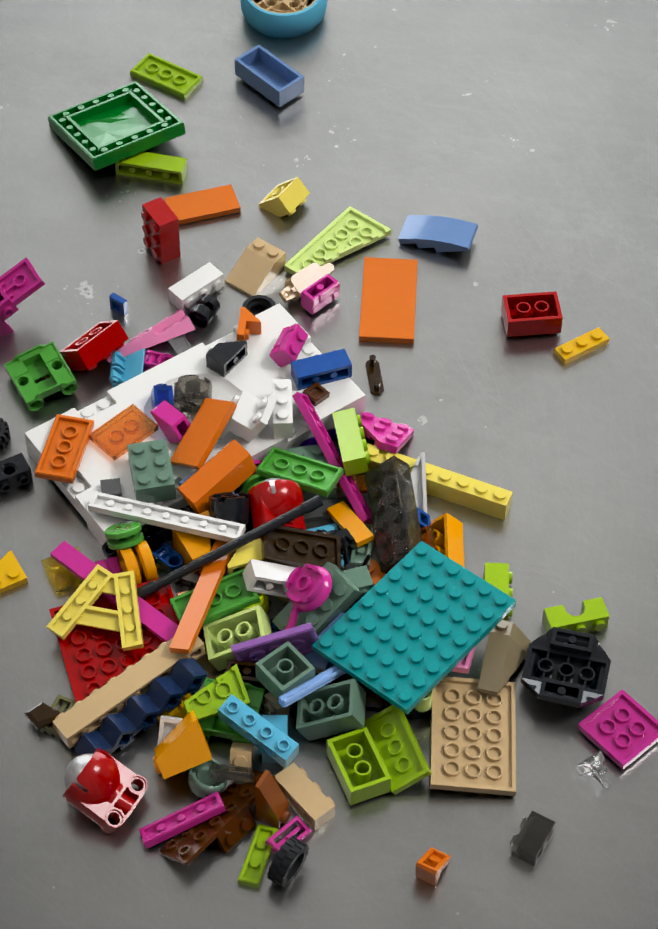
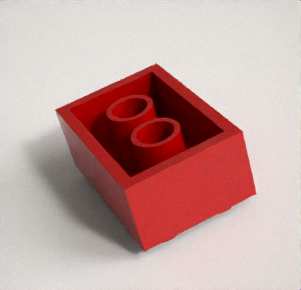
[141,197,181,264]
[501,291,563,337]
[60,320,129,371]

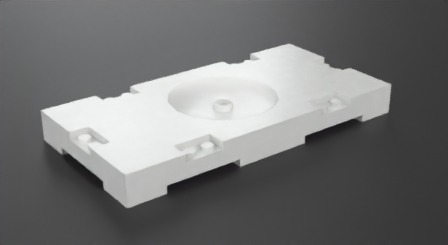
[25,303,366,545]

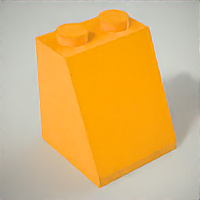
[172,510,211,575]
[152,710,212,779]

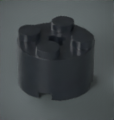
[209,492,250,524]

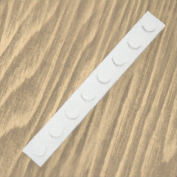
[88,492,246,542]

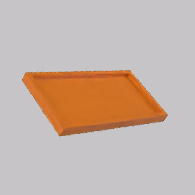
[359,257,418,344]

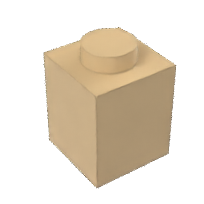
[229,742,254,772]

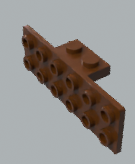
[160,768,277,866]

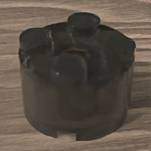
[173,375,212,417]

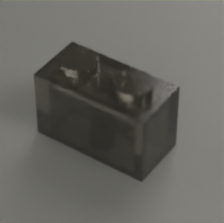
[510,811,556,867]

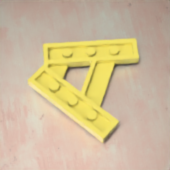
[46,564,144,651]

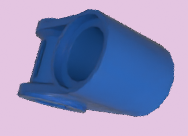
[151,542,184,574]

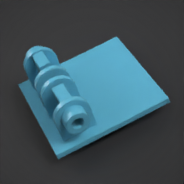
[109,348,145,388]

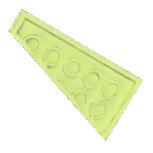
[284,206,392,275]

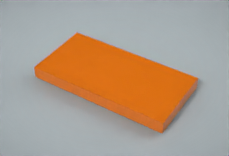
[164,184,241,225]
[170,398,237,470]
[35,414,95,484]

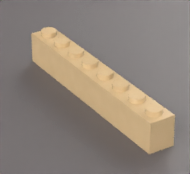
[52,637,206,749]

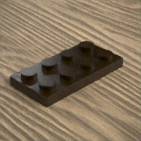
[261,523,341,570]

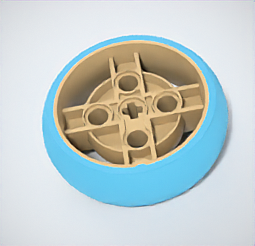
[240,0,327,38]

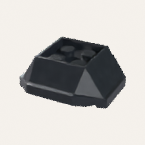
[521,627,611,708]

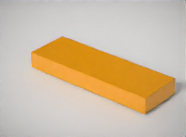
[327,501,374,548]

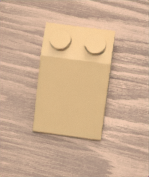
[225,237,286,297]

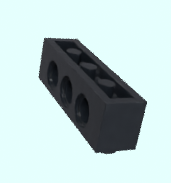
[0,453,33,493]

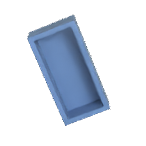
[235,45,304,107]

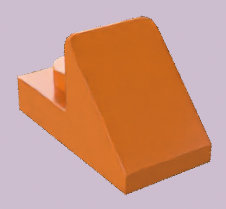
[237,307,261,341]
[416,847,451,886]

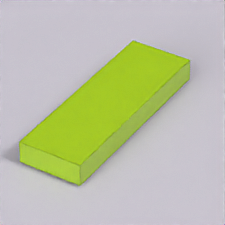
[238,824,279,889]

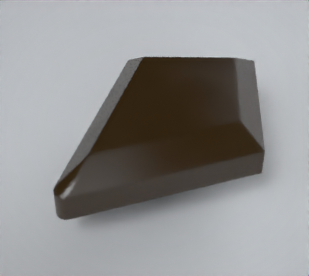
[25,702,61,730]

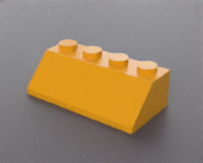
[418,512,464,567]

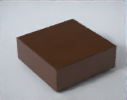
[303,382,330,406]

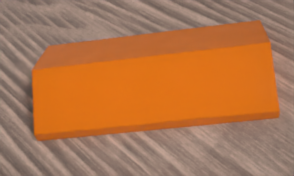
[177,439,257,514]

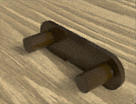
[365,355,384,395]

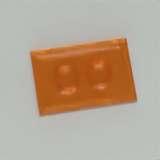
[89,404,159,461]

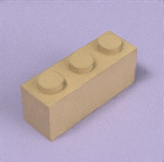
[275,762,335,831]

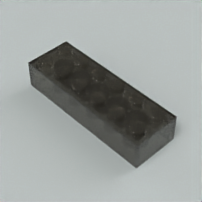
[364,456,423,574]

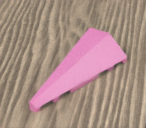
[107,309,196,363]

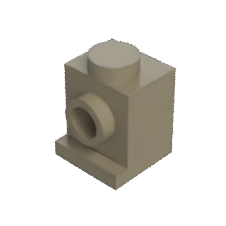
[261,692,290,716]

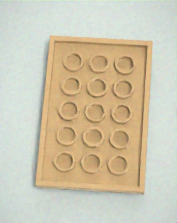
[429,676,516,796]

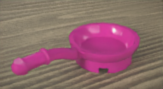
[283,563,332,630]

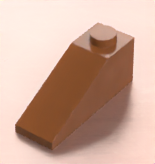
[255,770,291,829]

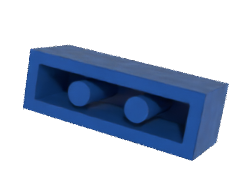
[291,348,352,390]

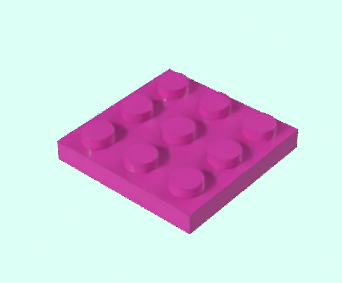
[577,689,658,770]

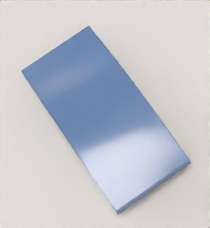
[398,215,478,253]

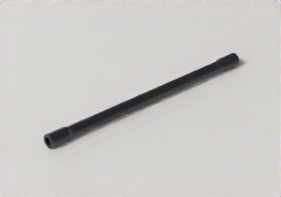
[137,495,323,599]

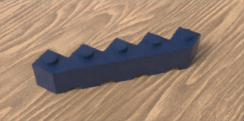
[74,658,208,755]

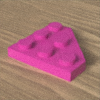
[359,412,414,454]

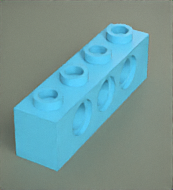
[218,694,299,768]

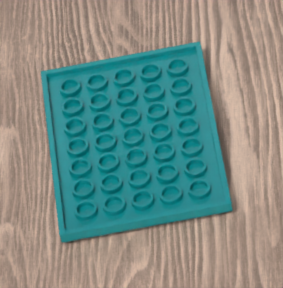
[312,541,516,715]

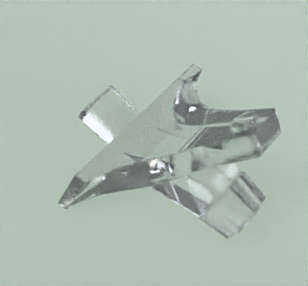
[575,750,610,788]

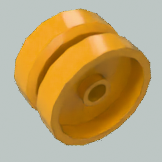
[117,540,158,584]

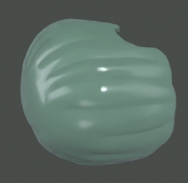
[188,758,228,798]

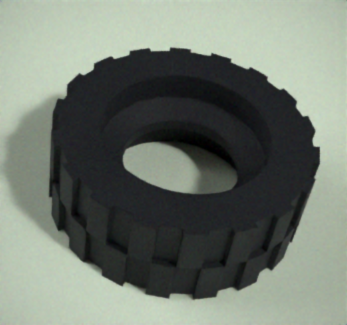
[267,836,309,888]

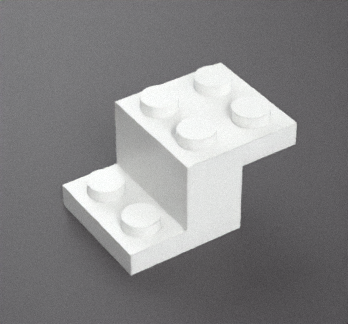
[219,390,278,443]

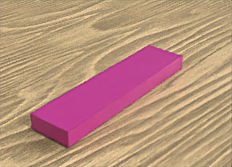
[139,792,226,849]

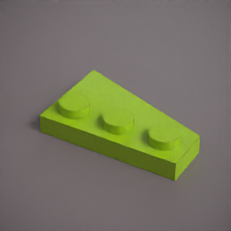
[183,664,251,721]

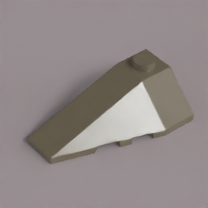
[477,620,531,696]

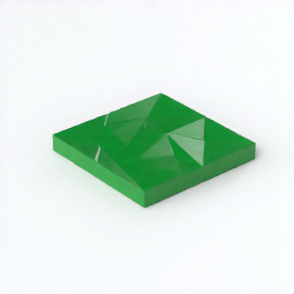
[48,81,186,171]

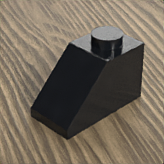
[206,341,248,377]

